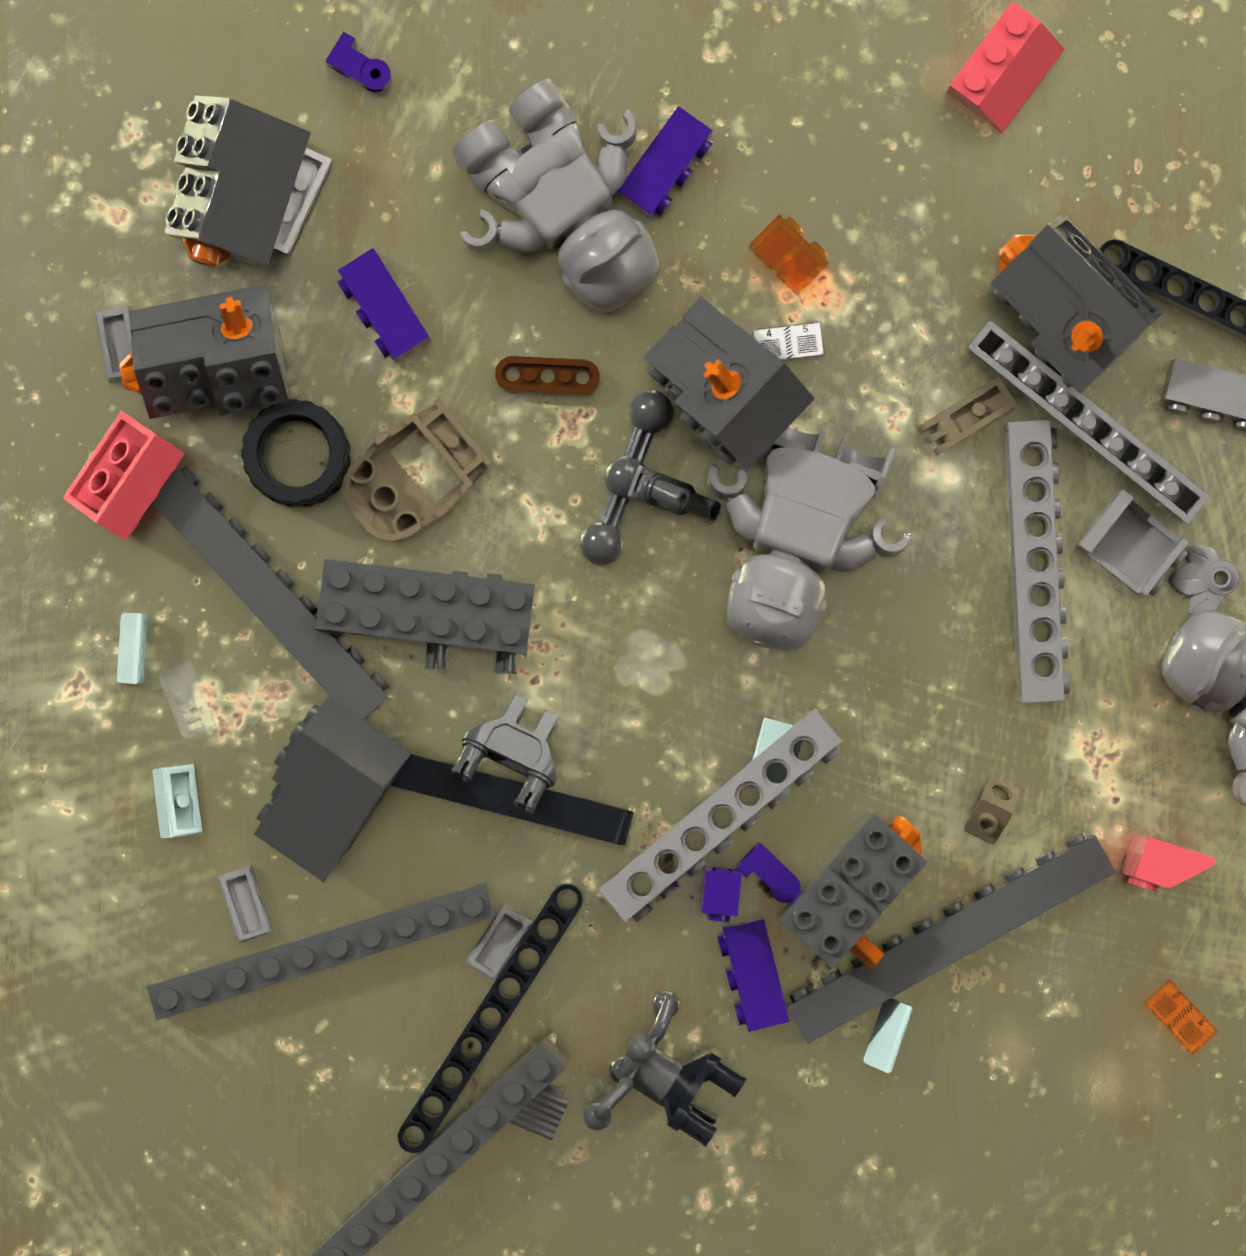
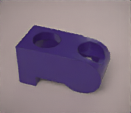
[325,31,391,93]
[735,842,801,903]

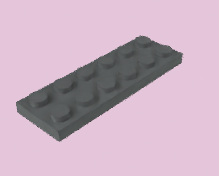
[316,559,535,655]

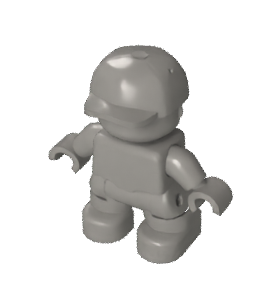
[452,78,660,313]
[707,427,911,651]
[1161,611,1246,806]

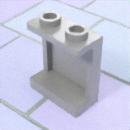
[1076,490,1189,598]

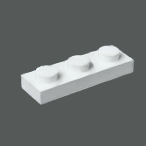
[274,148,333,256]

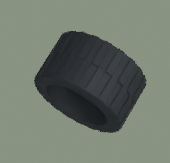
[241,399,351,508]

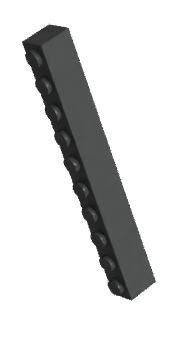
[152,465,390,720]
[786,832,1116,1044]
[147,882,496,1020]
[308,1036,570,1256]

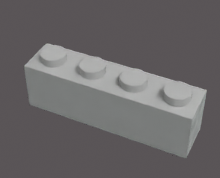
[1160,358,1246,430]

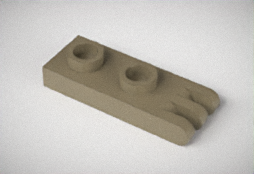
[919,376,1018,456]

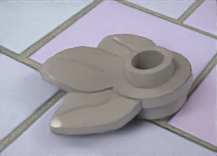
[1169,545,1240,615]

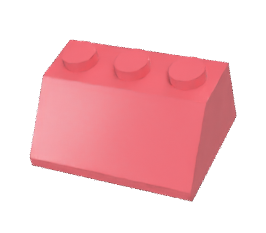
[946,1,1065,133]
[63,410,185,541]
[1120,833,1216,892]

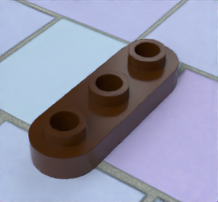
[495,356,600,396]

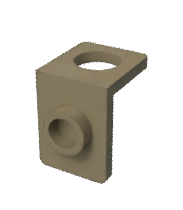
[964,776,1020,844]

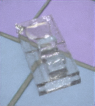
[157,661,217,739]

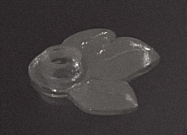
[616,629,686,696]

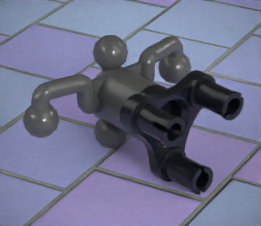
[583,990,746,1147]

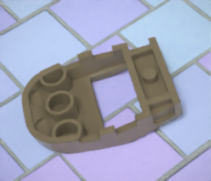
[342,398,493,541]

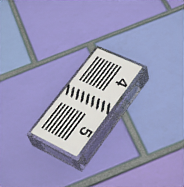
[751,321,825,362]

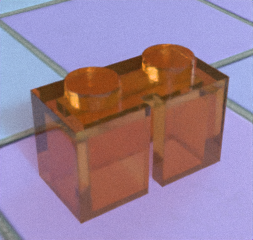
[749,214,829,297]

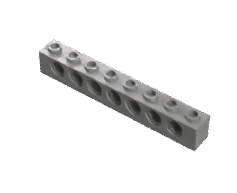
[968,320,1211,524]
[1004,420,1070,703]
[598,709,843,922]

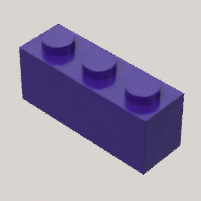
[617,106,714,220]
[337,248,431,362]
[700,866,742,922]
[717,917,790,1032]

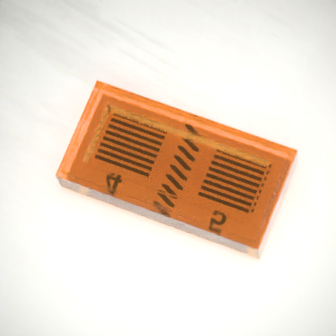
[1144,979,1218,1055]

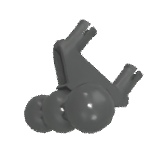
[579,390,721,565]

